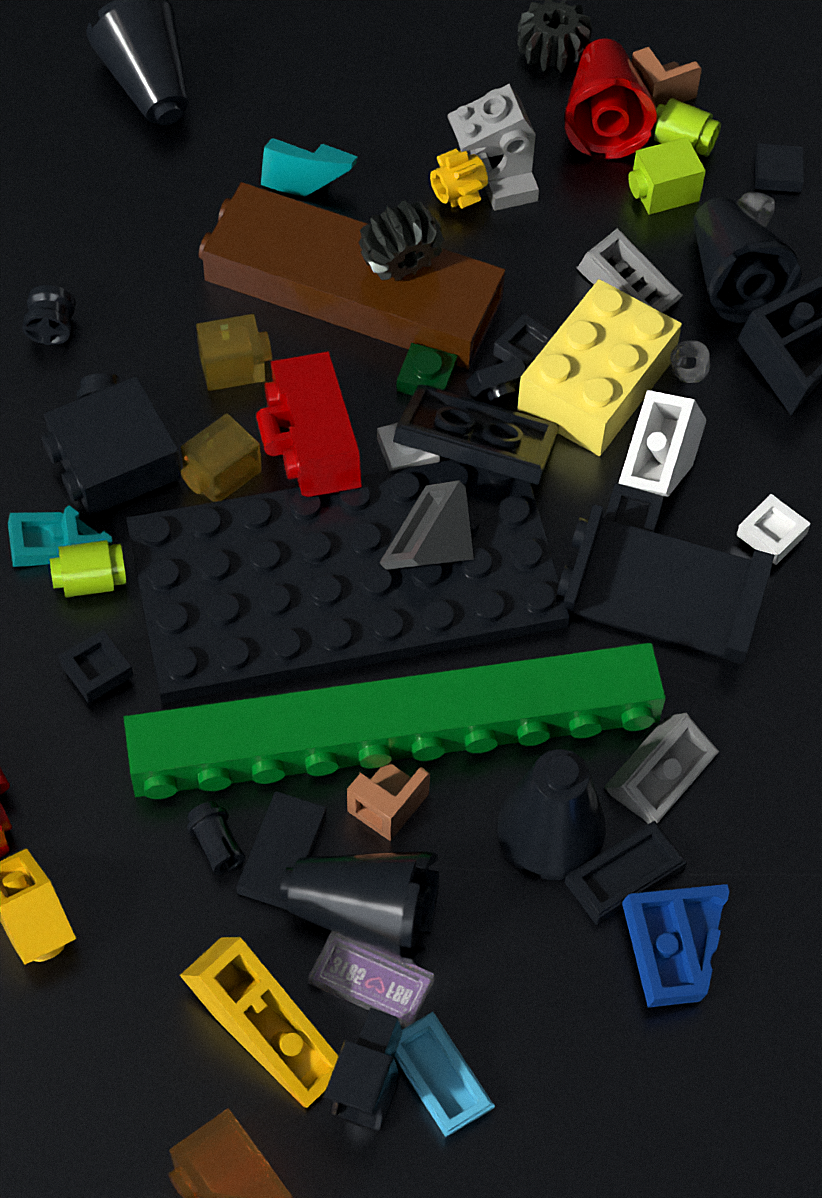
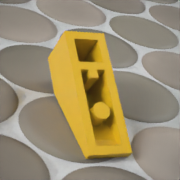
[180,937,338,1108]

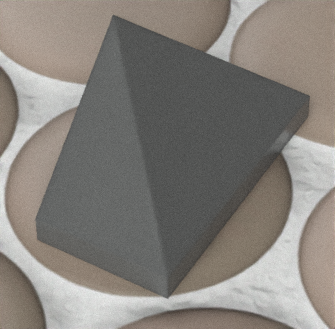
[380,481,474,569]

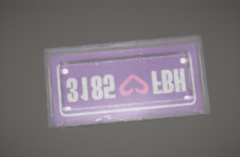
[308,931,434,1027]

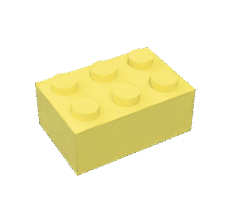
[517,279,682,457]

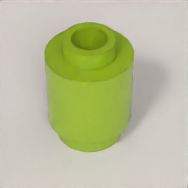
[652,98,721,157]
[49,540,127,598]

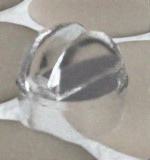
[736,191,775,227]
[670,340,711,383]

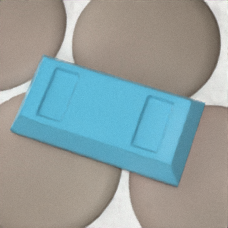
[394,1012,495,1138]

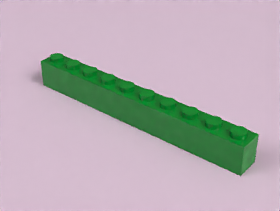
[124,643,666,799]

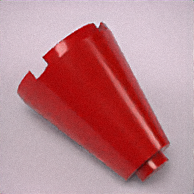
[564,39,657,159]

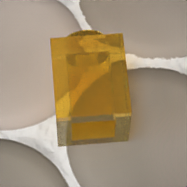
[196,314,272,391]
[181,413,262,502]

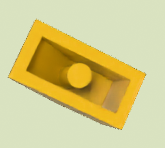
[0,848,76,965]

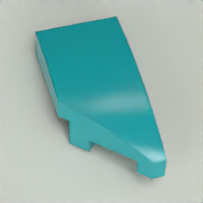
[261,138,358,197]
[8,505,112,567]

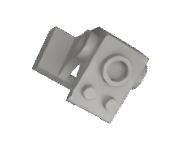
[448,84,539,211]

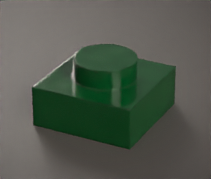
[396,343,458,396]

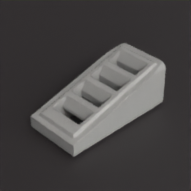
[577,228,683,313]

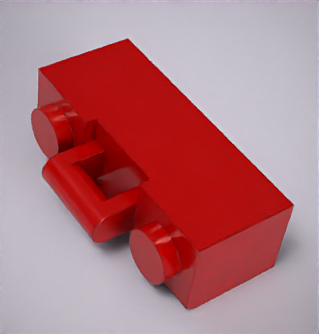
[256,351,362,497]

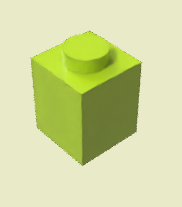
[628,137,706,215]

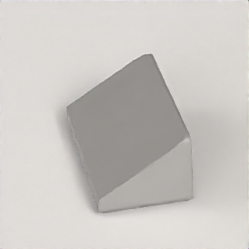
[604,713,719,824]

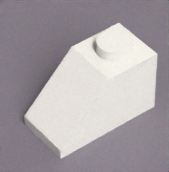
[619,390,706,497]

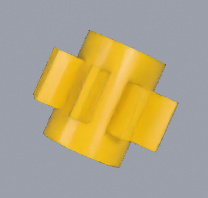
[430,148,488,209]

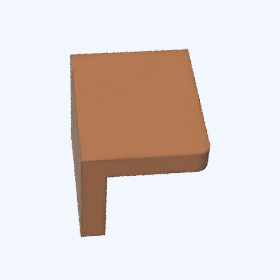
[632,47,702,108]
[347,763,430,841]

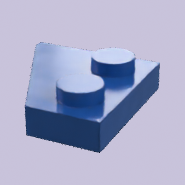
[622,884,729,1007]

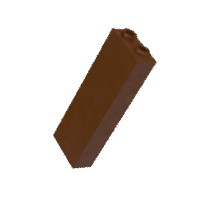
[199,182,505,370]

